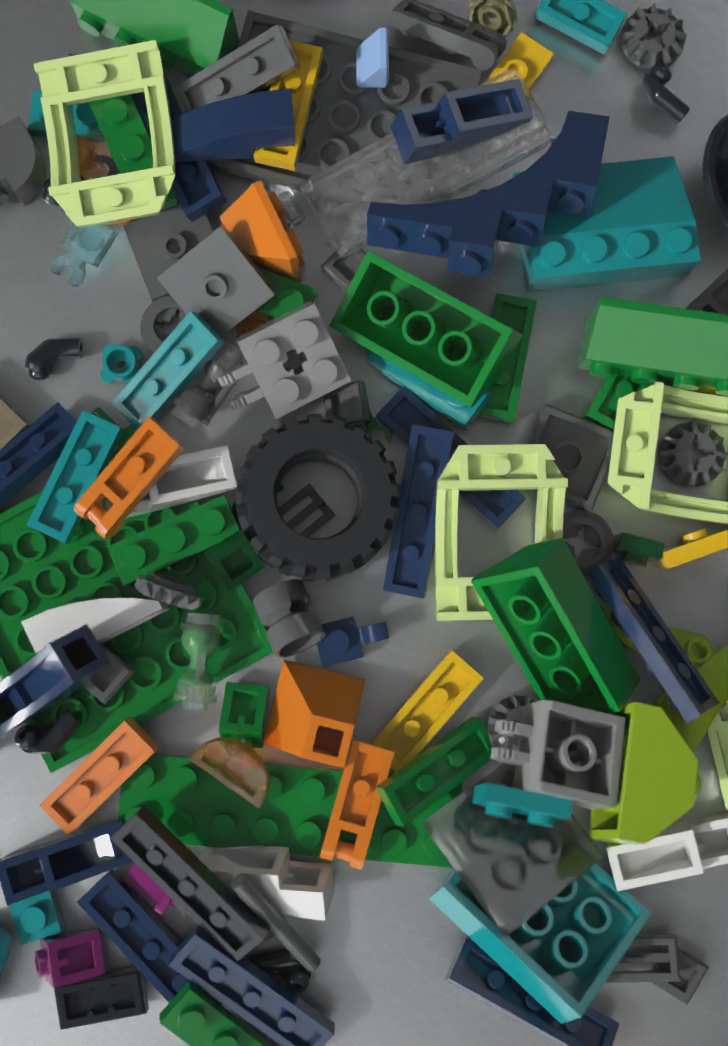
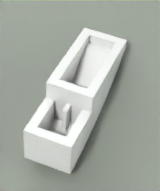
[105,445,237,518]
[21,598,169,653]
[606,810,728,891]
[199,845,335,921]

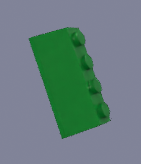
[70,0,239,79]
[329,251,523,407]
[578,297,728,396]
[471,537,641,713]

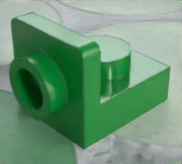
[218,682,269,752]

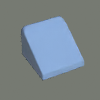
[356,28,389,88]

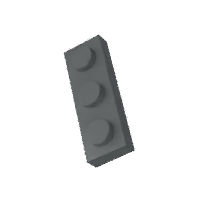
[174,24,301,113]

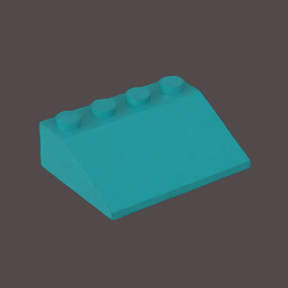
[513,156,701,293]
[429,812,652,1024]

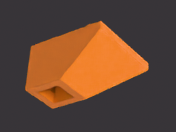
[220,180,305,283]
[263,659,365,768]

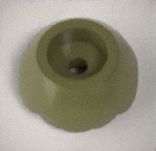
[468,0,517,37]

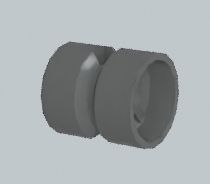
[252,579,326,658]

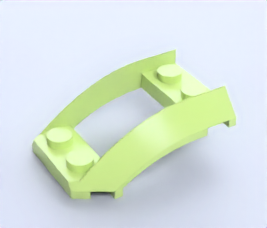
[34,40,176,227]
[607,382,728,524]
[435,444,568,621]

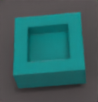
[9,891,66,946]

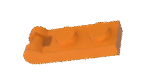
[74,417,186,540]
[319,738,394,870]

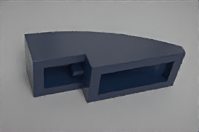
[390,79,533,164]
[171,89,295,162]
[0,819,134,906]

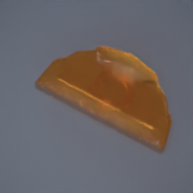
[189,738,269,808]

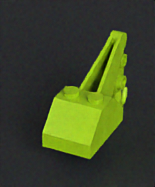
[588,601,728,844]

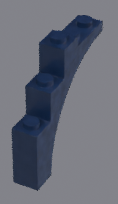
[367,111,610,278]
[0,624,110,740]

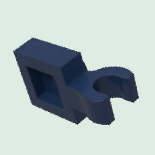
[317,616,389,667]

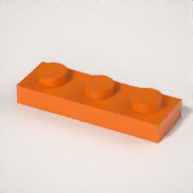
[39,716,160,836]

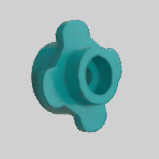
[100,343,144,384]

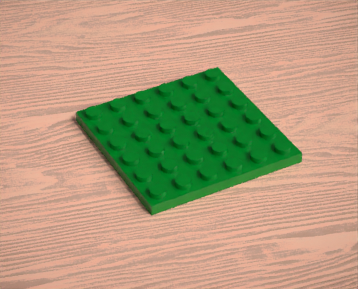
[0,450,273,773]

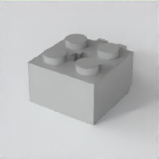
[217,302,352,419]
[491,700,625,810]

